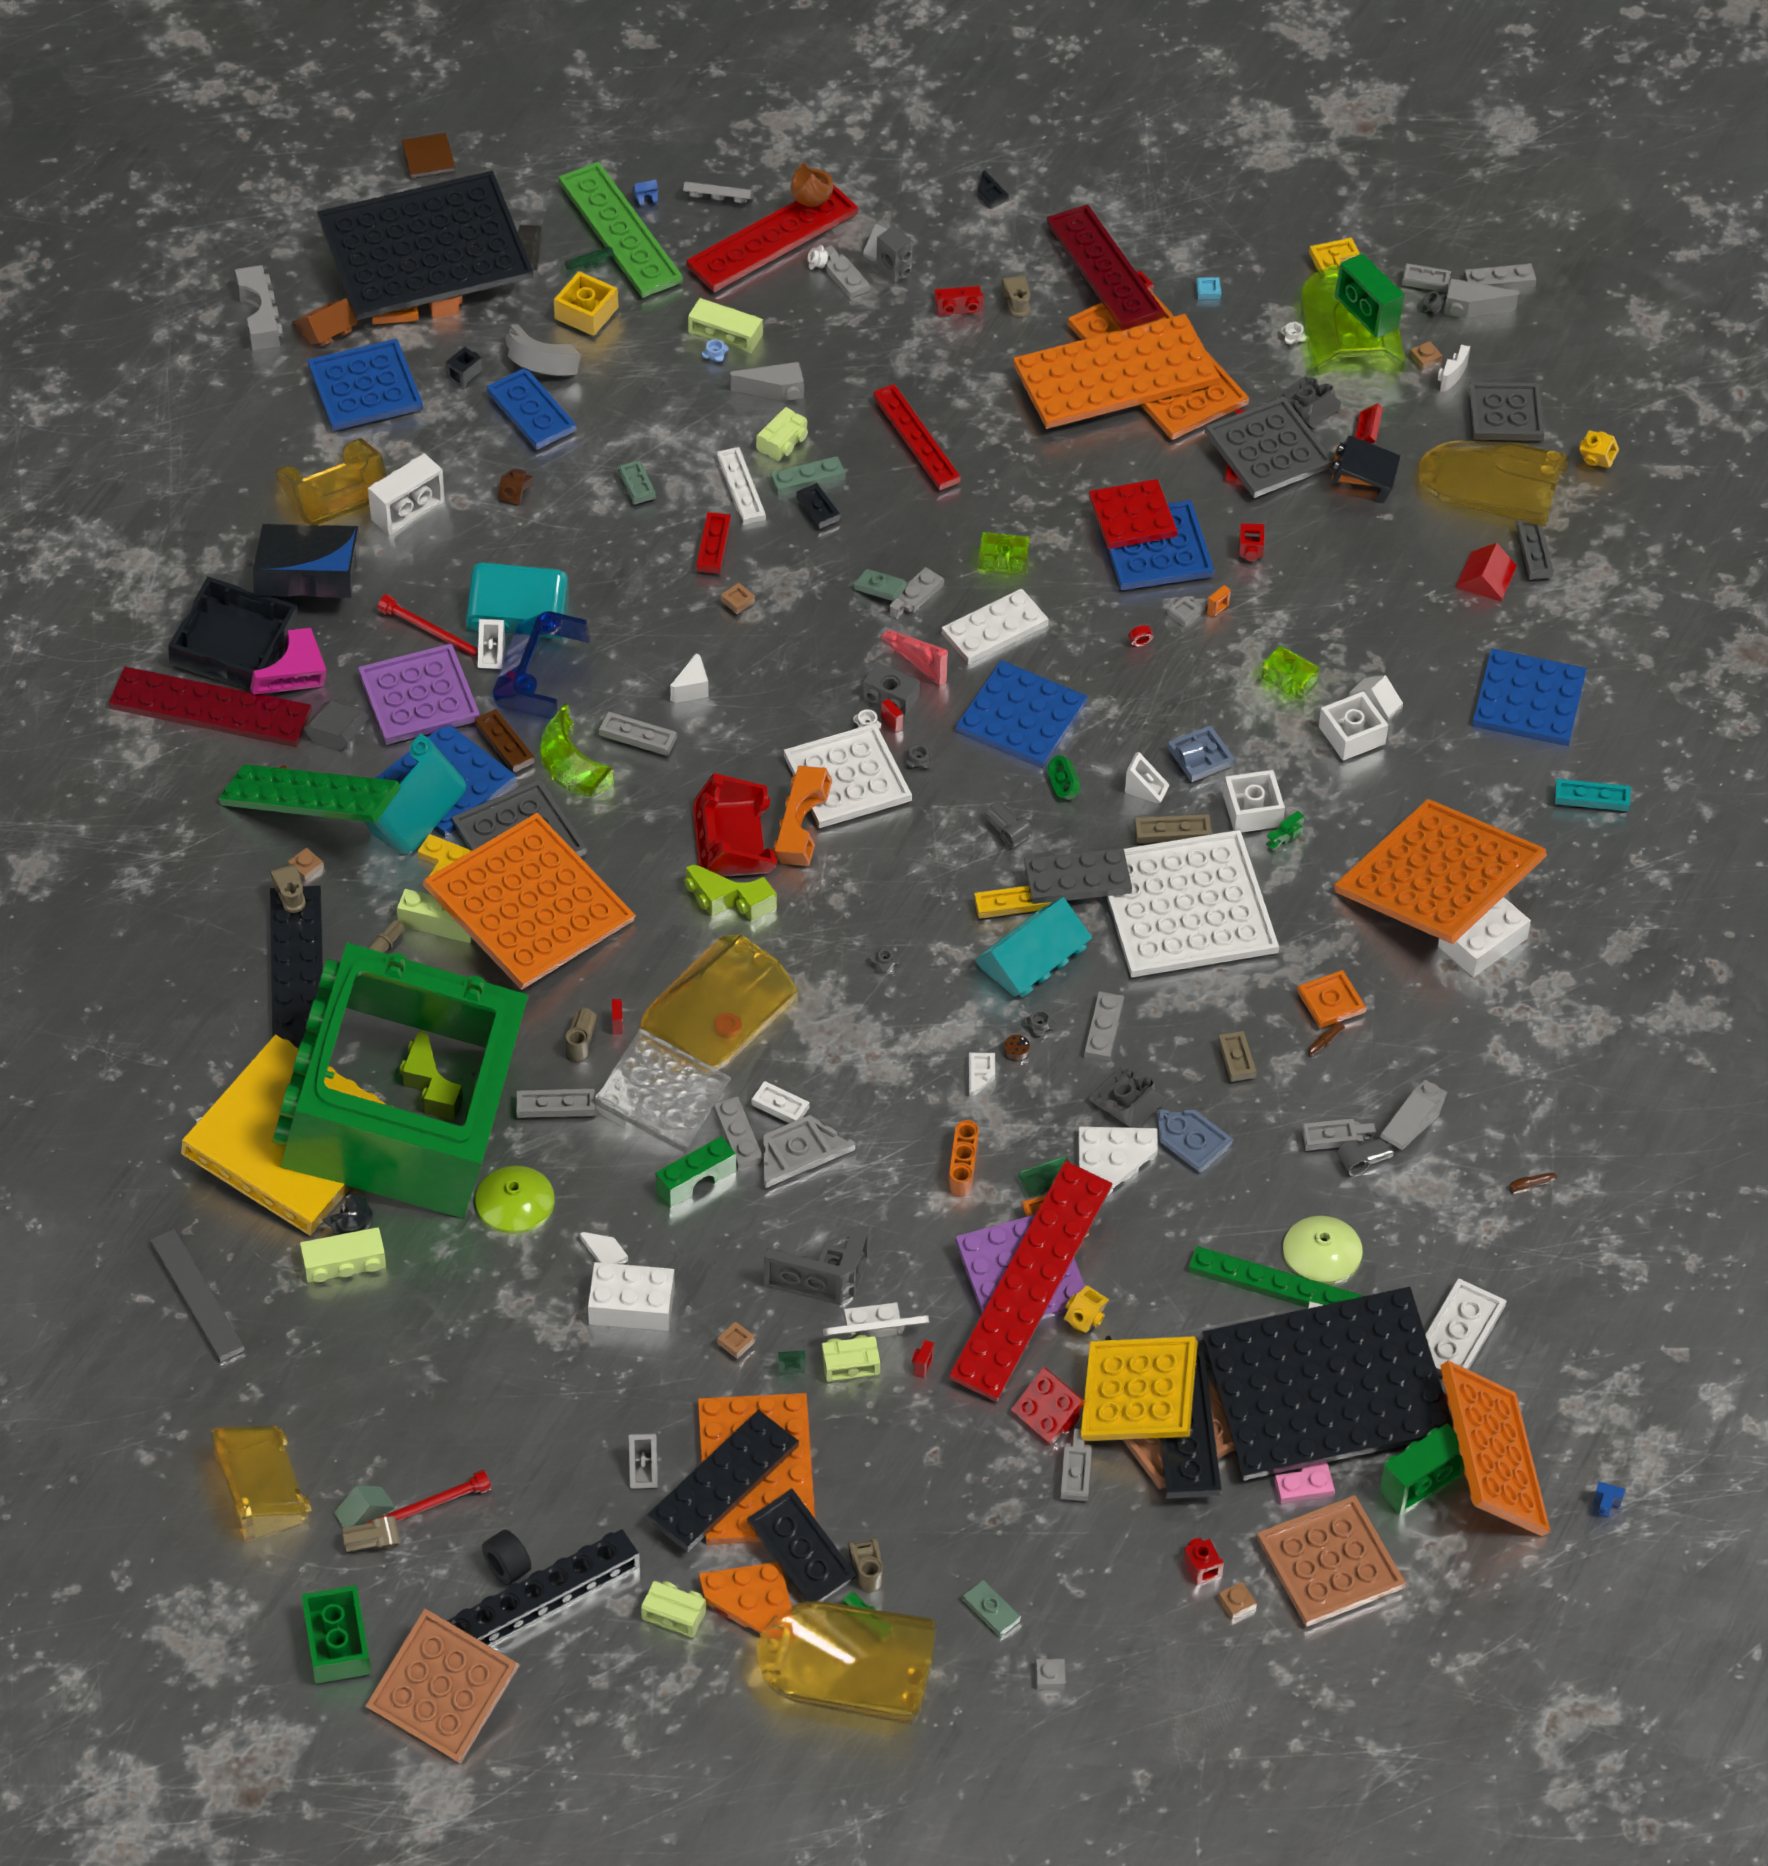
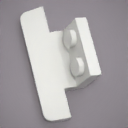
[823,1303,929,1339]

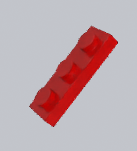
[696,512,731,574]

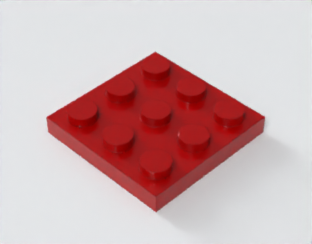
[1089,479,1177,549]

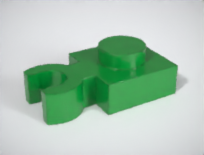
[1266,811,1305,851]

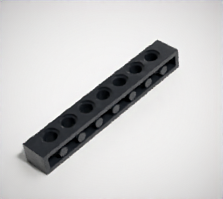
[447,1529,640,1646]

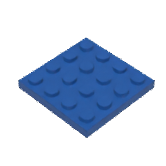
[307,339,423,431]
[1108,500,1214,590]
[1472,648,1587,747]
[956,660,1088,768]
[375,725,516,837]

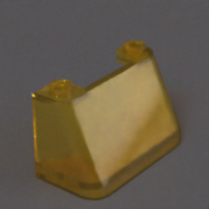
[275,438,387,525]
[210,1426,311,1543]

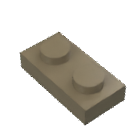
[1218,1031,1256,1082]

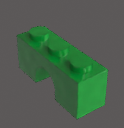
[656,1136,736,1208]

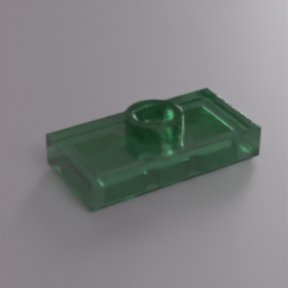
[564,247,614,270]
[1018,1156,1069,1198]

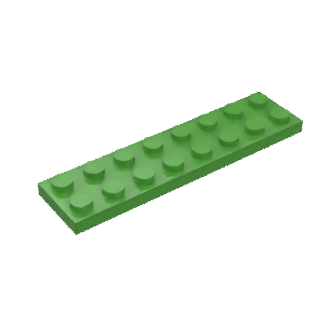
[559,162,683,298]

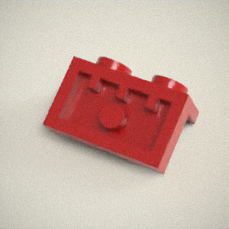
[934,286,984,315]

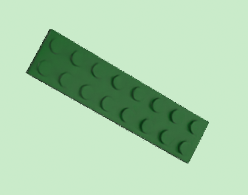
[218,764,401,823]

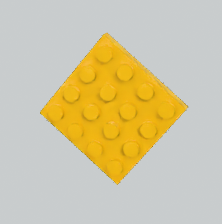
[1081,1336,1198,1441]

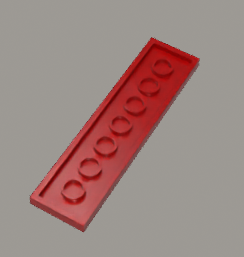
[686,184,858,292]

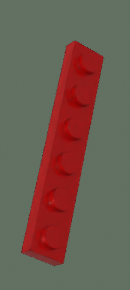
[873,384,961,491]

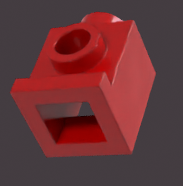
[1239,523,1264,561]
[1183,1538,1224,1585]

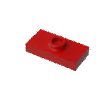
[1355,403,1383,444]

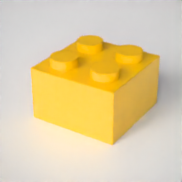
[554,271,618,336]

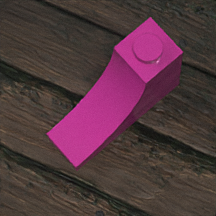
[250,628,327,695]

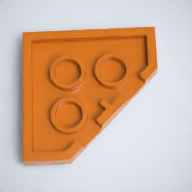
[698,1562,798,1642]

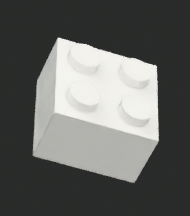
[1319,691,1388,761]
[1223,770,1285,833]

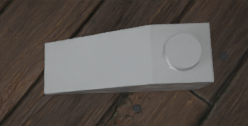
[1444,279,1519,318]
[730,362,804,401]
[1380,1080,1447,1150]

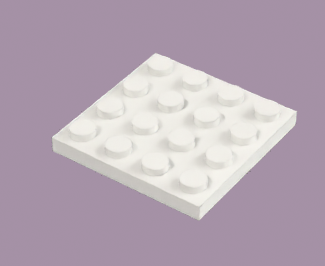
[784,723,912,828]

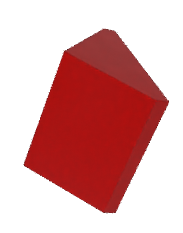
[1456,543,1517,602]

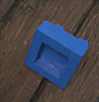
[632,180,658,207]
[1594,1481,1625,1517]

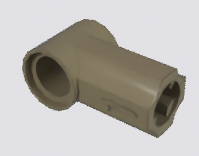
[566,1008,598,1061]
[343,1516,400,1553]

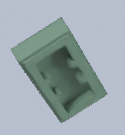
[618,460,656,504]
[854,569,907,601]
[962,1580,1021,1637]

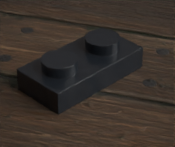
[796,483,840,529]

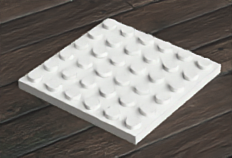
[1106,830,1279,978]

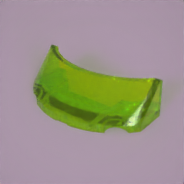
[540,703,614,797]

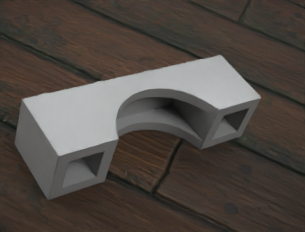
[235,265,283,351]

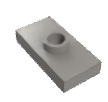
[1402,263,1451,293]

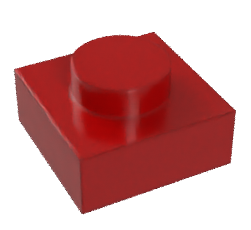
[912,1340,935,1379]

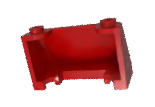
[693,773,777,877]

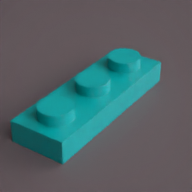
[1555,779,1631,811]

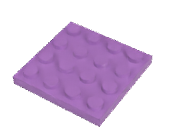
[358,643,480,745]
[955,1214,1085,1319]

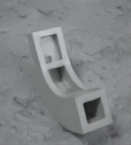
[506,324,581,376]

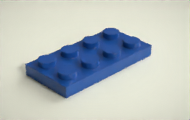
[486,368,576,450]

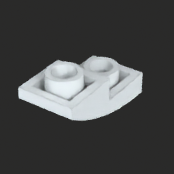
[1438,345,1470,392]

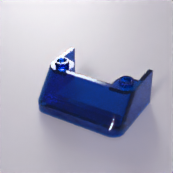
[493,611,590,722]

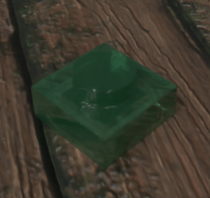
[778,1350,806,1376]

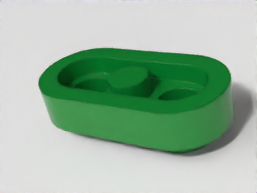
[1048,755,1080,800]

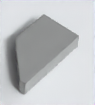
[1167,596,1210,627]

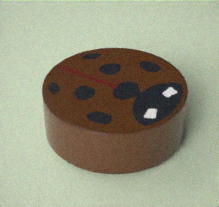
[1004,1035,1030,1061]

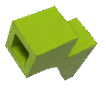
[684,864,777,921]
[400,1031,463,1120]

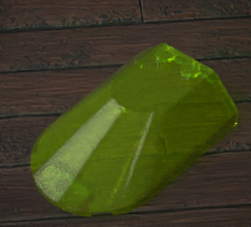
[1301,265,1406,375]

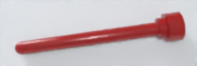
[377,594,478,656]
[365,1469,492,1524]

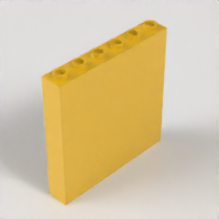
[181,1035,396,1236]

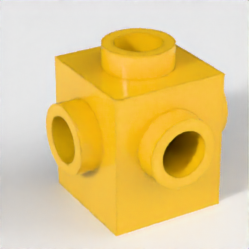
[1579,430,1619,468]
[1064,1285,1109,1333]

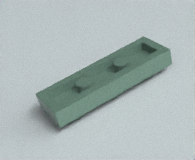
[771,456,845,495]

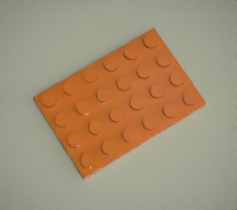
[1440,1360,1551,1537]
[698,1393,815,1545]

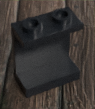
[1331,435,1401,503]

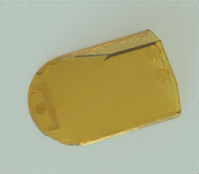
[1418,441,1570,526]
[641,934,798,1075]
[757,1601,936,1725]

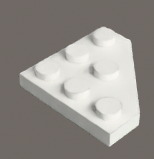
[1079,1127,1158,1196]

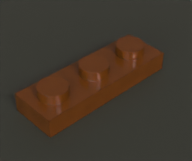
[475,709,535,773]

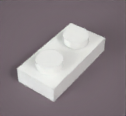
[751,1081,810,1123]

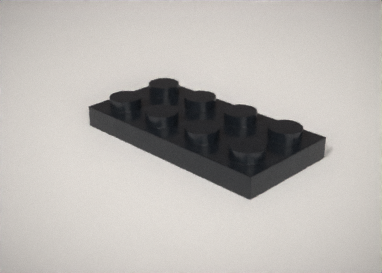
[747,1488,857,1607]

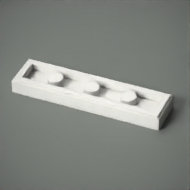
[717,447,766,525]

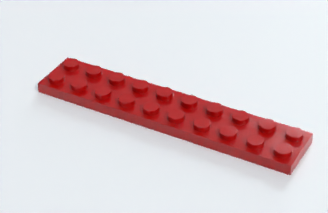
[949,1160,1113,1402]

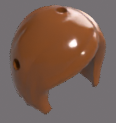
[790,162,833,207]

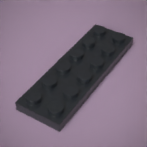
[1159,1351,1222,1499]
[647,1409,799,1552]

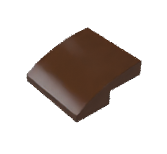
[401,133,455,179]

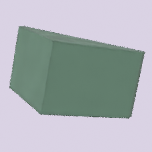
[334,1485,396,1528]

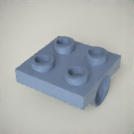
[1167,725,1235,783]

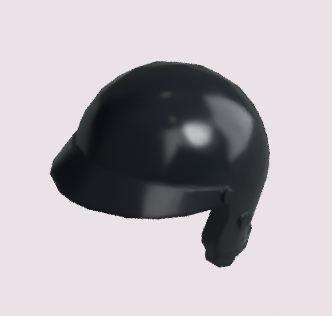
[322,1194,373,1235]

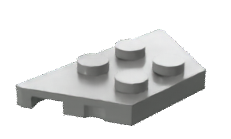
[763,1115,855,1188]

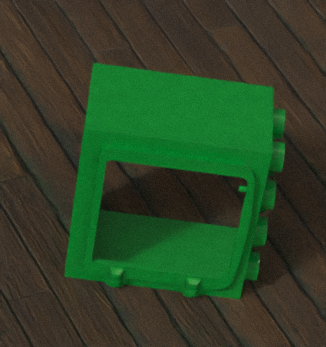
[272,942,528,1219]

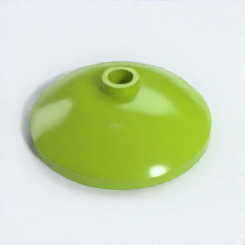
[475,1166,554,1234]

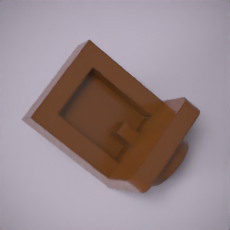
[498,469,533,505]

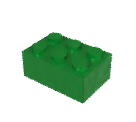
[1334,253,1405,338]
[1379,1423,1464,1515]
[301,1585,371,1684]

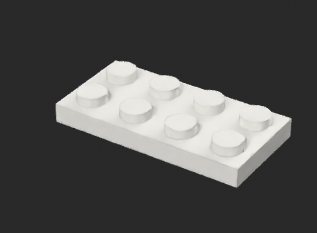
[941,588,1049,665]
[1425,1278,1507,1377]

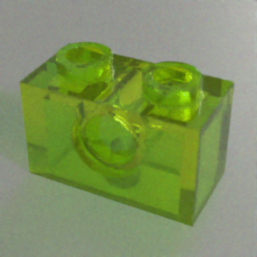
[979,532,1030,574]
[1262,645,1320,701]

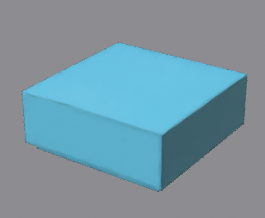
[1196,277,1221,300]

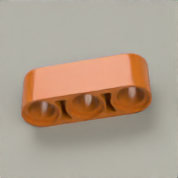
[949,1120,979,1197]

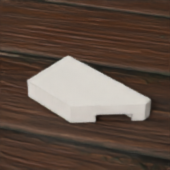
[969,1053,995,1097]
[580,1232,628,1265]

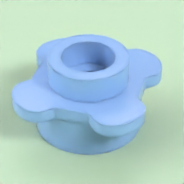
[702,339,729,362]

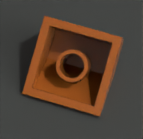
[292,298,358,346]

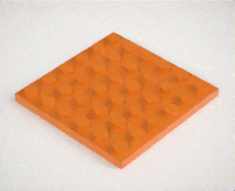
[1334,799,1547,944]
[423,813,636,990]

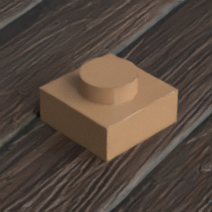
[1410,341,1443,370]
[721,583,755,614]
[288,848,324,881]
[717,1321,755,1359]
[1218,1582,1257,1620]

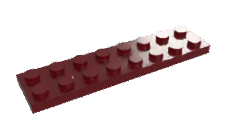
[1047,204,1164,330]
[109,666,312,748]

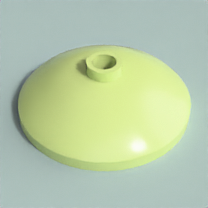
[1283,1216,1363,1285]

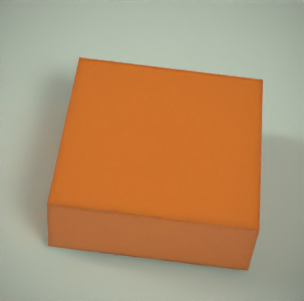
[1207,585,1231,618]

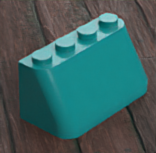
[466,562,569,639]
[975,897,1092,998]

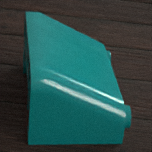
[365,733,467,855]

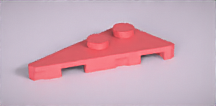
[882,629,948,686]

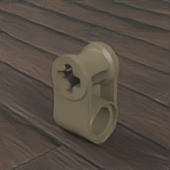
[1001,275,1030,318]
[270,863,306,913]
[848,1537,883,1592]

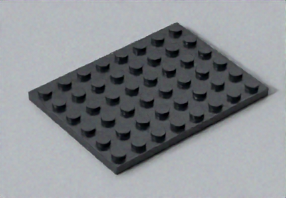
[317,170,534,320]
[1202,1286,1455,1480]

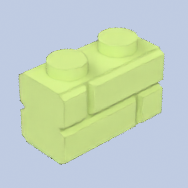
[756,407,808,462]
[822,1335,880,1382]
[641,1581,706,1637]

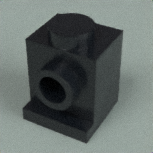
[446,347,483,389]

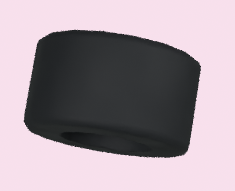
[482,1529,532,1585]

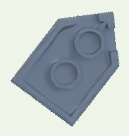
[1158,1109,1234,1172]

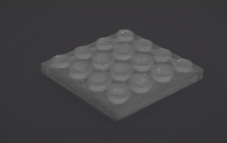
[594,1028,731,1153]

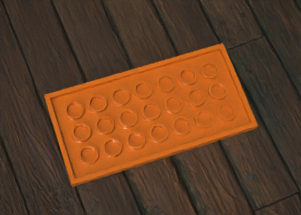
[1068,287,1249,440]
[1013,314,1220,429]

